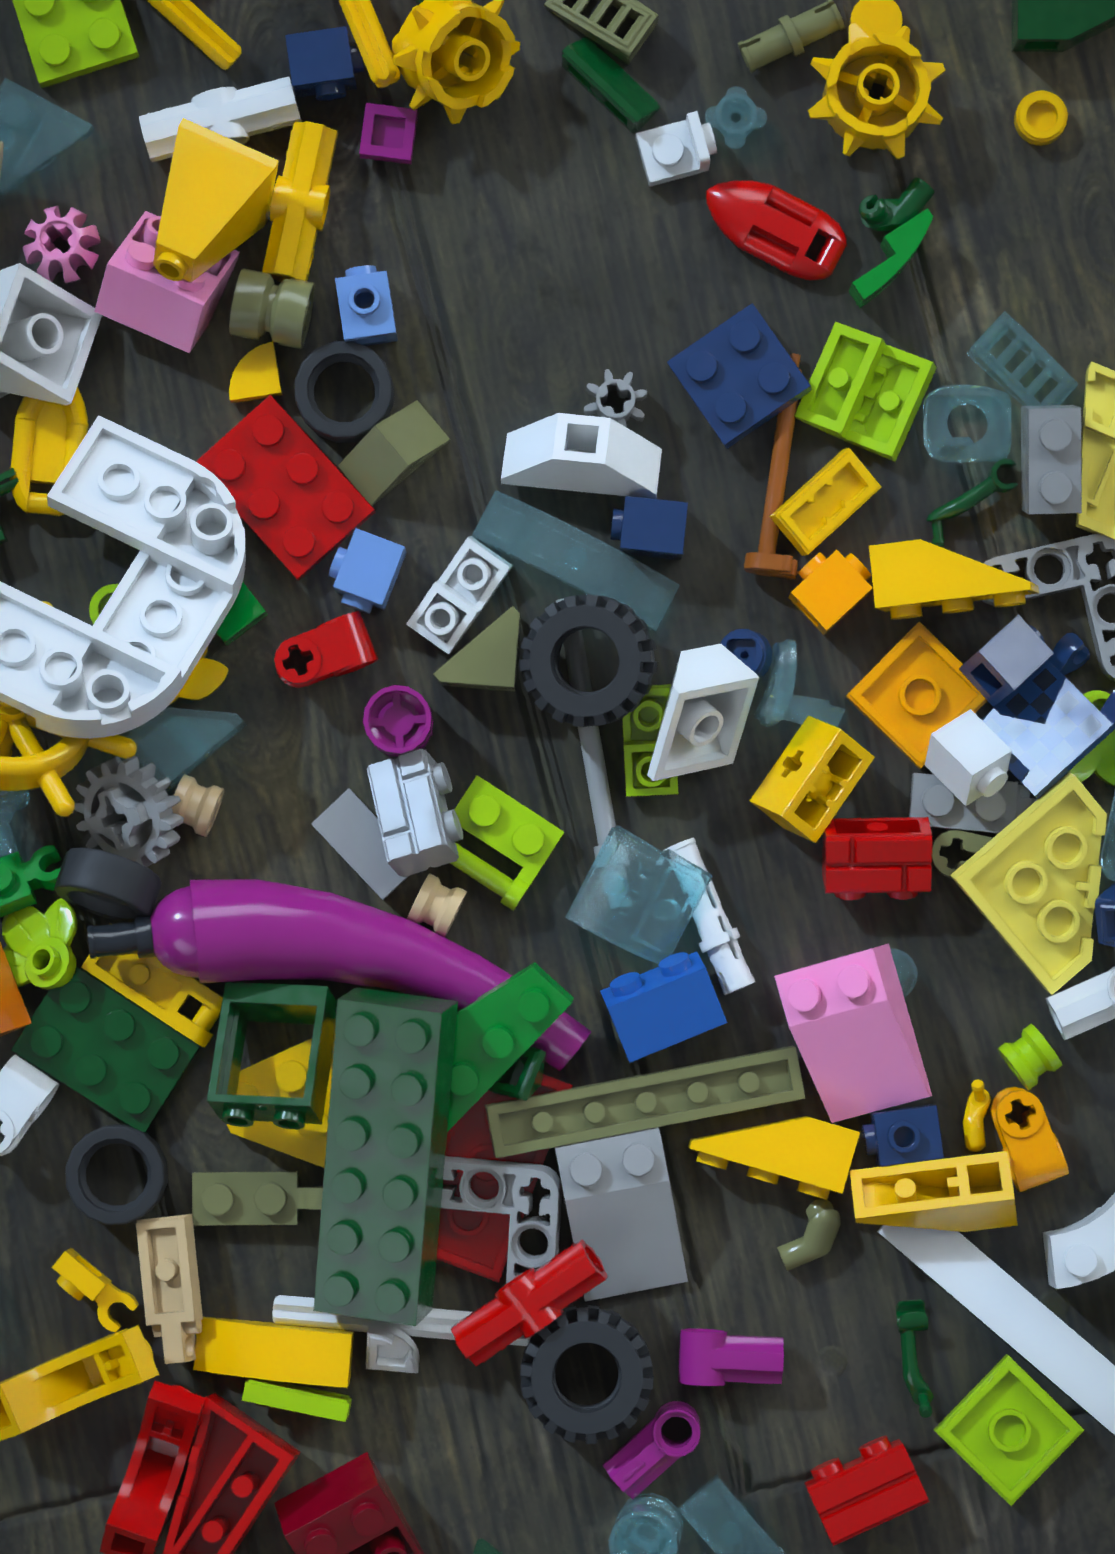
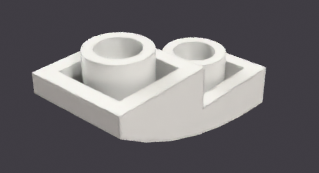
[406,536,513,654]

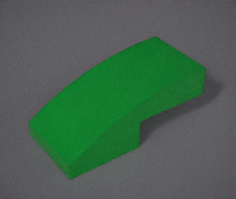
[848,208,933,308]

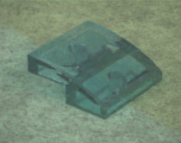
[565,825,713,964]

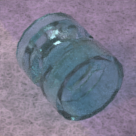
[609,1493,683,1554]

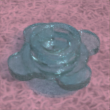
[705,86,767,149]

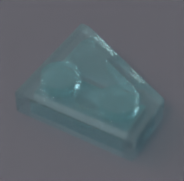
[0,78,95,196]

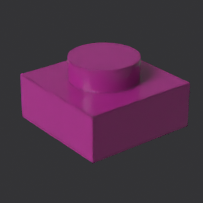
[359,103,418,165]

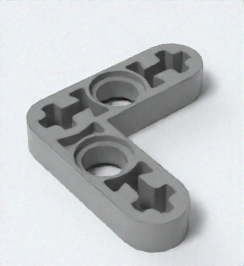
[982,534,1115,682]
[441,1156,562,1284]

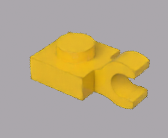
[52,1248,139,1333]

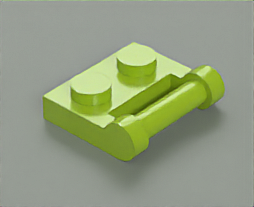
[450,775,565,911]

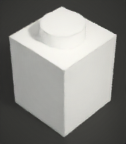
[925,709,1012,806]

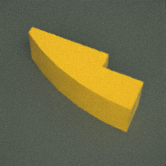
[193,1317,354,1388]

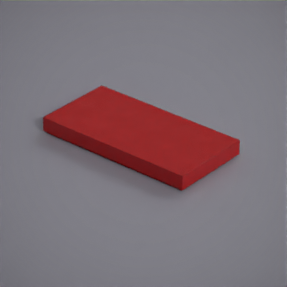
[437,1074,573,1283]

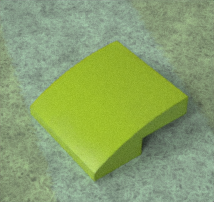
[794,322,937,462]

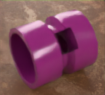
[363,685,434,757]

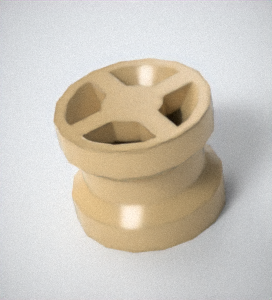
[172,774,224,837]
[407,873,467,937]

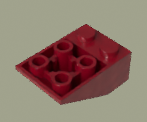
[274,1452,425,1554]

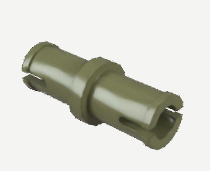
[737,0,845,73]

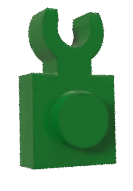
[0,845,62,918]

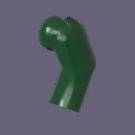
[859,177,935,231]

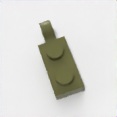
[192,1171,323,1226]

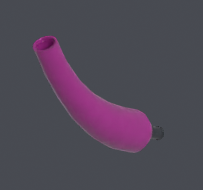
[87,879,591,1071]

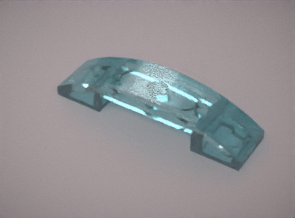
[472,490,680,632]

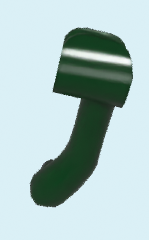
[926,458,1018,547]
[896,1299,934,1418]

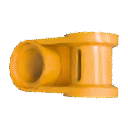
[990,1087,1069,1193]

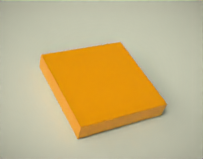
[845,622,987,769]

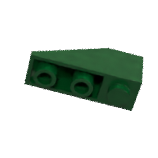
[1012,0,1115,52]

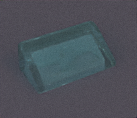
[677,1474,786,1554]

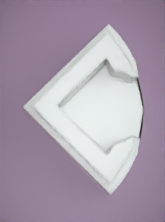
[366,1319,420,1373]

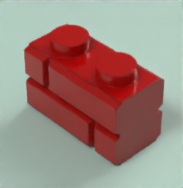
[822,817,932,900]
[804,1435,930,1546]

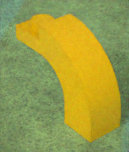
[0,1325,159,1441]

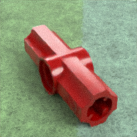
[450,1239,608,1366]

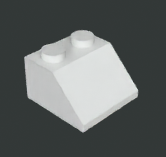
[0,263,102,405]

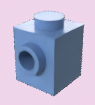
[335,265,398,346]
[329,528,407,614]

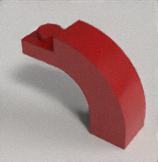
[99,1381,205,1554]

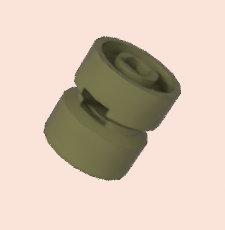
[229,268,315,349]

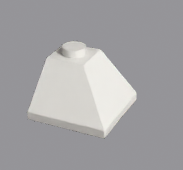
[647,644,759,781]

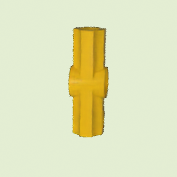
[262,121,338,282]

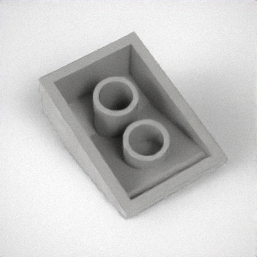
[555,1127,688,1302]

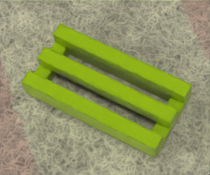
[242,1378,352,1422]

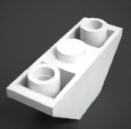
[501,413,662,499]

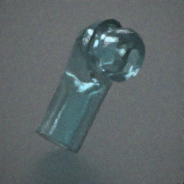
[0,790,30,858]

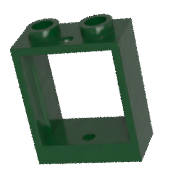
[207,982,337,1130]

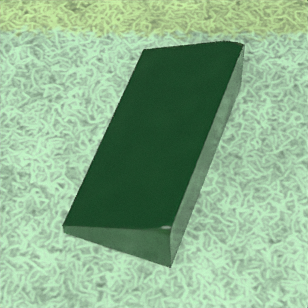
[562,38,660,133]

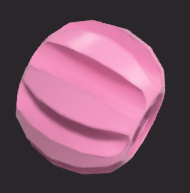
[23,206,101,283]

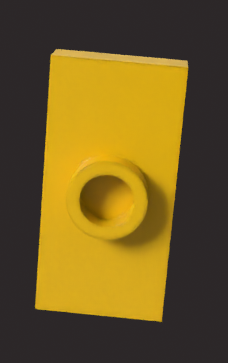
[769,448,882,556]

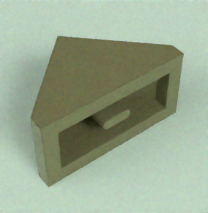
[338,400,451,506]
[433,606,520,691]

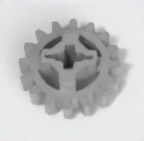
[74,756,184,867]

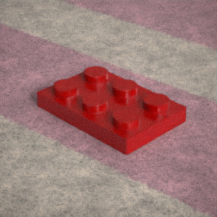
[196,395,375,581]

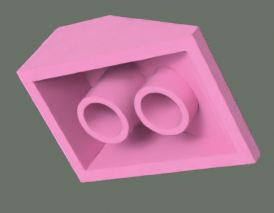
[774,943,932,1123]

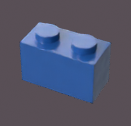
[600,951,727,1063]

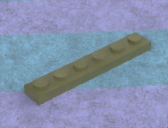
[485,1046,805,1158]

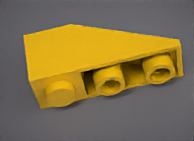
[869,539,1039,619]
[688,1116,860,1199]

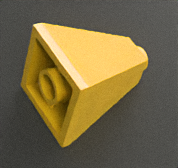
[153,118,279,282]

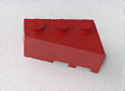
[163,1393,301,1554]

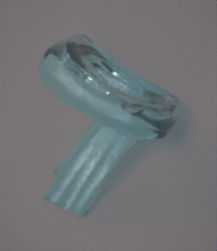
[923,384,1012,462]
[754,639,845,728]

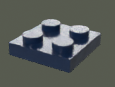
[667,303,812,449]

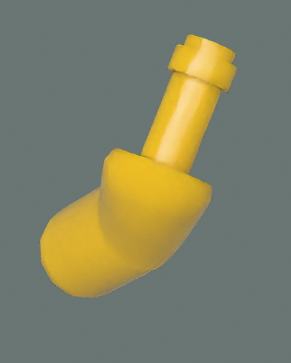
[963,1079,991,1152]

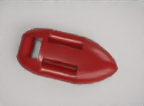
[706,180,847,280]

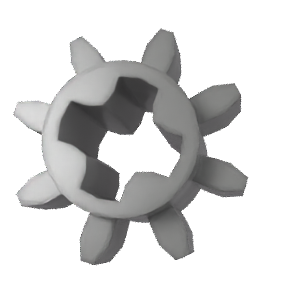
[584,369,647,427]

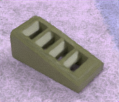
[544,0,659,65]

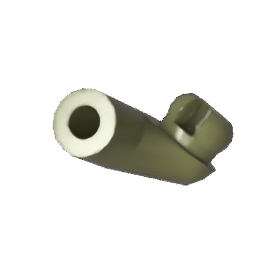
[777,1199,841,1271]

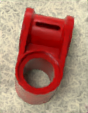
[274,611,378,688]

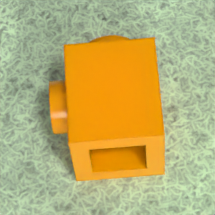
[788,550,873,635]

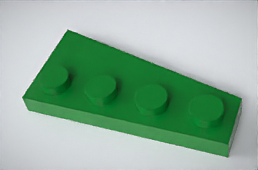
[447,962,574,1132]

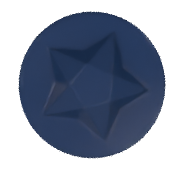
[720,629,772,679]

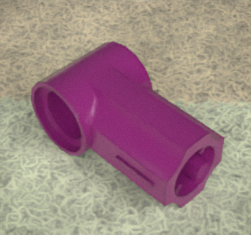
[678,1328,784,1386]
[602,1401,701,1500]

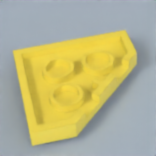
[950,772,1107,995]

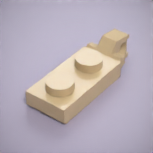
[136,1214,203,1364]

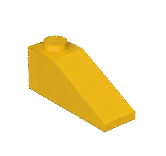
[850,1151,1018,1232]

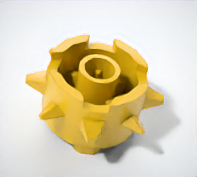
[392,0,520,124]
[808,23,945,159]

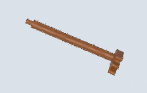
[743,354,802,580]

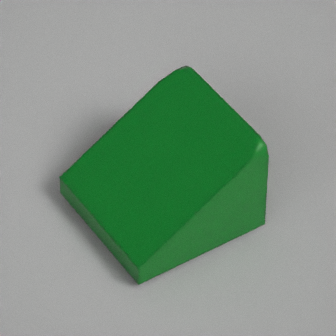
[216,582,268,646]

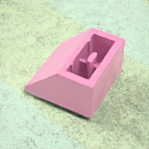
[94,211,240,353]

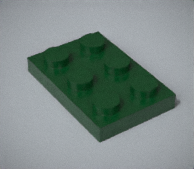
[11,965,201,1133]

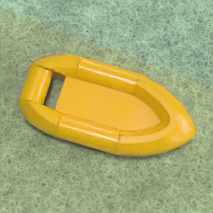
[10,386,88,516]

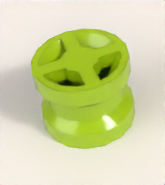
[997,1024,1063,1090]

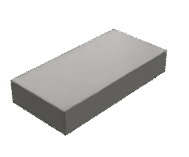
[311,788,409,900]

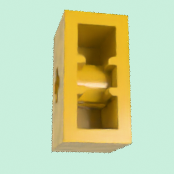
[749,715,875,843]

